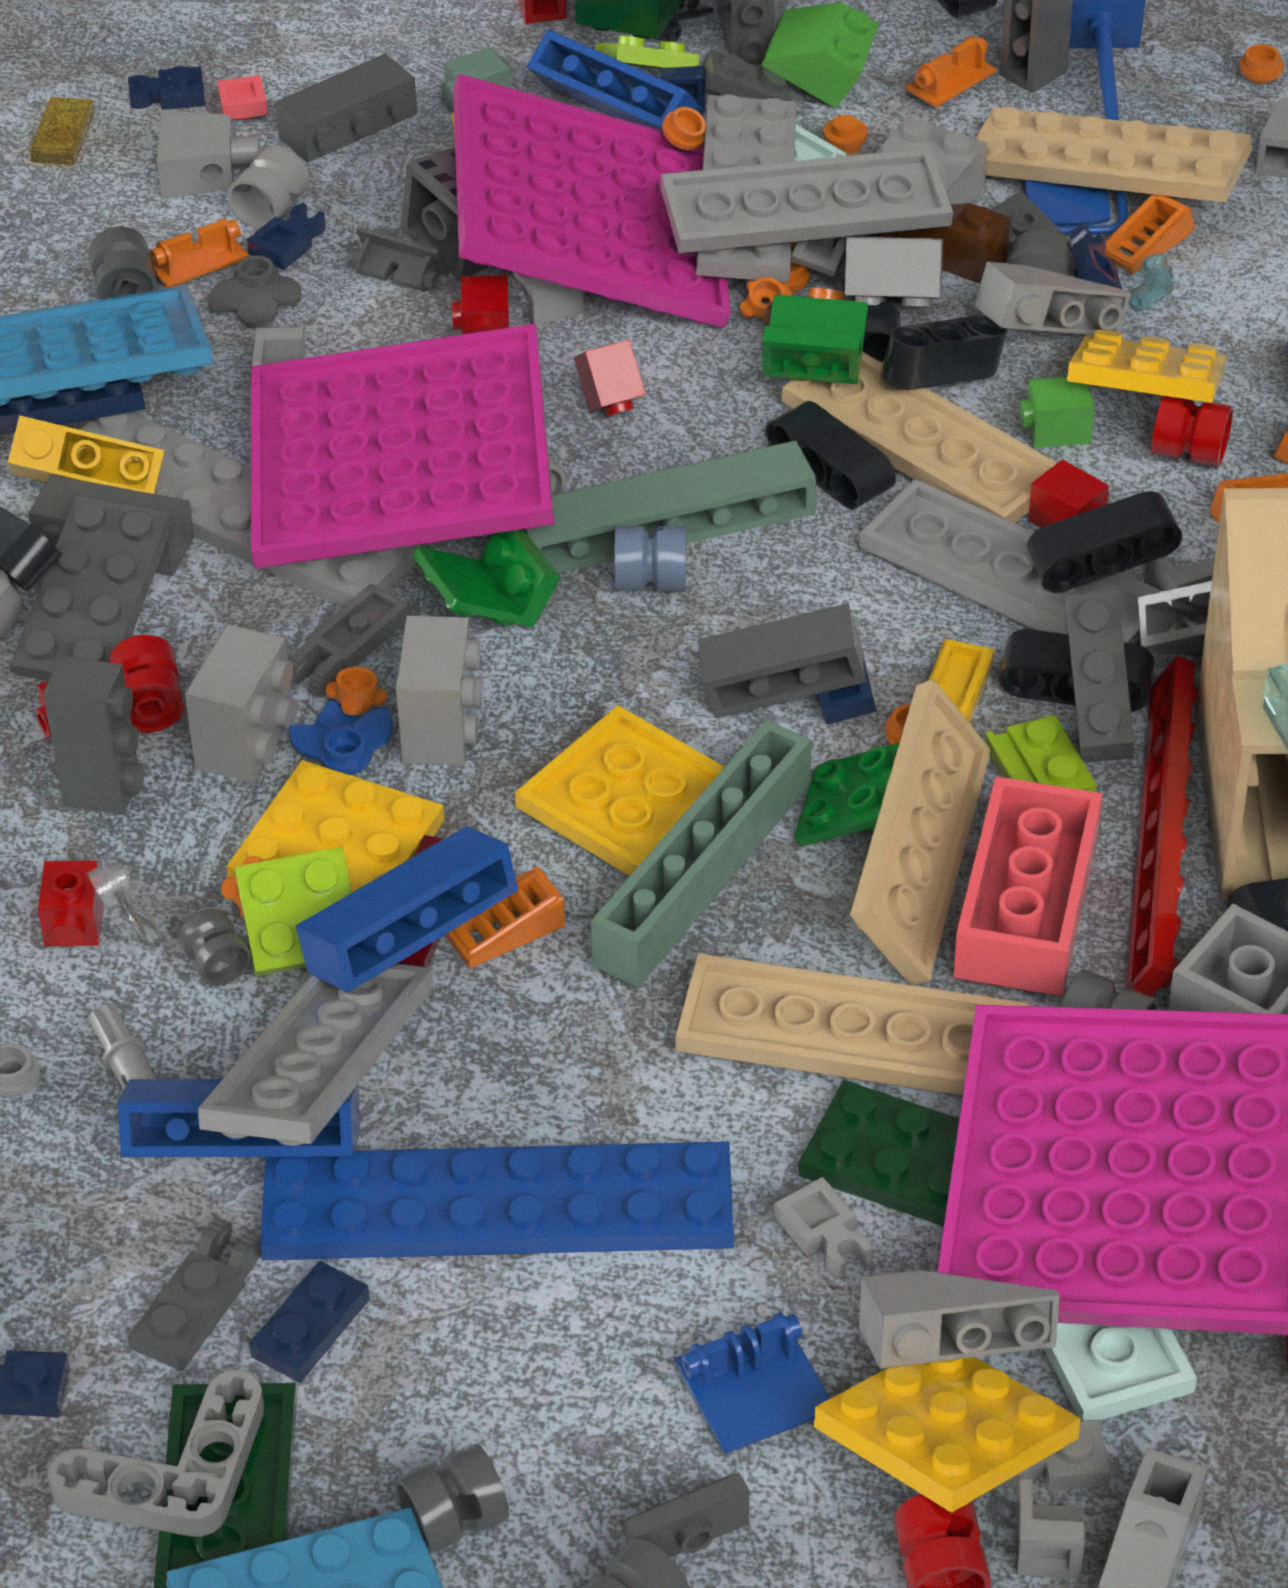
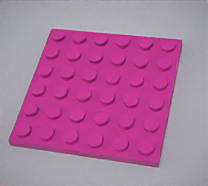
[453,74,731,328]
[251,324,555,568]
[937,1005,1288,1335]

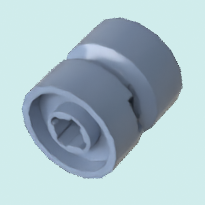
[615,526,686,590]

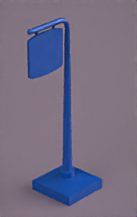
[1025,0,1146,235]

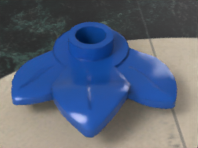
[289,700,393,775]

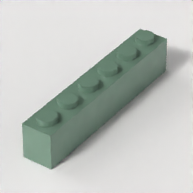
[523,440,816,573]
[590,720,812,988]

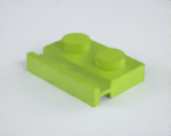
[595,35,700,69]
[984,715,1097,792]

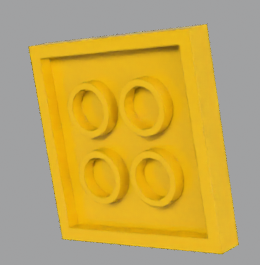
[1067,330,1227,403]
[515,705,724,876]
[226,760,445,892]
[814,1357,1081,1513]

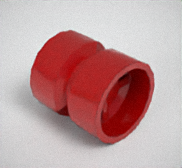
[1151,396,1234,468]
[109,634,184,733]
[894,1494,991,1588]

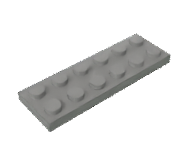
[696,94,796,283]
[660,148,953,253]
[860,478,1163,644]
[198,964,433,1146]

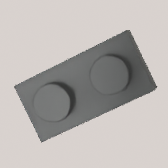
[703,49,792,101]

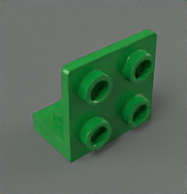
[762,295,868,384]
[412,529,561,627]
[794,743,899,846]

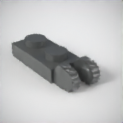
[288,584,412,697]
[128,1217,263,1371]

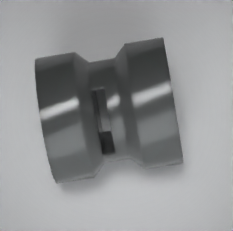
[178,908,252,986]

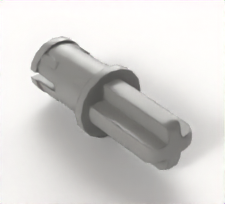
[89,1003,157,1091]

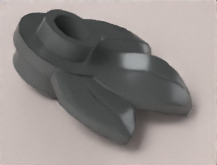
[209,255,302,328]

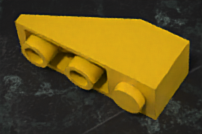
[8,415,165,494]

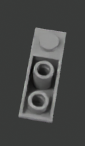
[974,262,1132,335]
[859,1270,1060,1369]
[1098,1447,1208,1588]

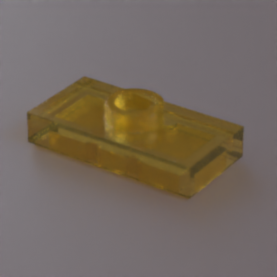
[30,97,95,165]

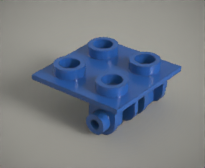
[674,1312,831,1454]

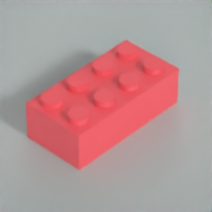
[953,776,1103,997]

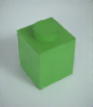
[1019,377,1094,448]

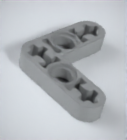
[47,1370,264,1537]

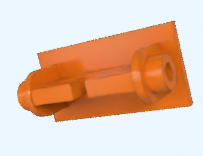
[905,36,996,108]
[150,218,249,288]

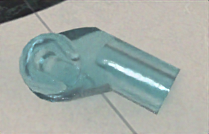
[1129,253,1174,312]

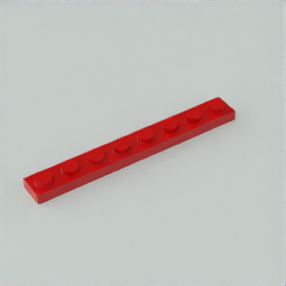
[1126,655,1198,997]

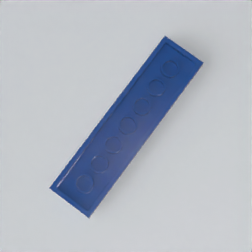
[260,1141,734,1261]

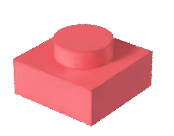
[217,75,268,120]

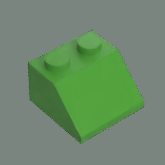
[761,2,879,109]

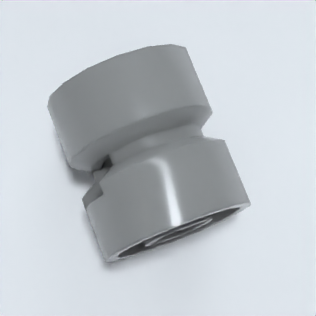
[227,145,310,229]

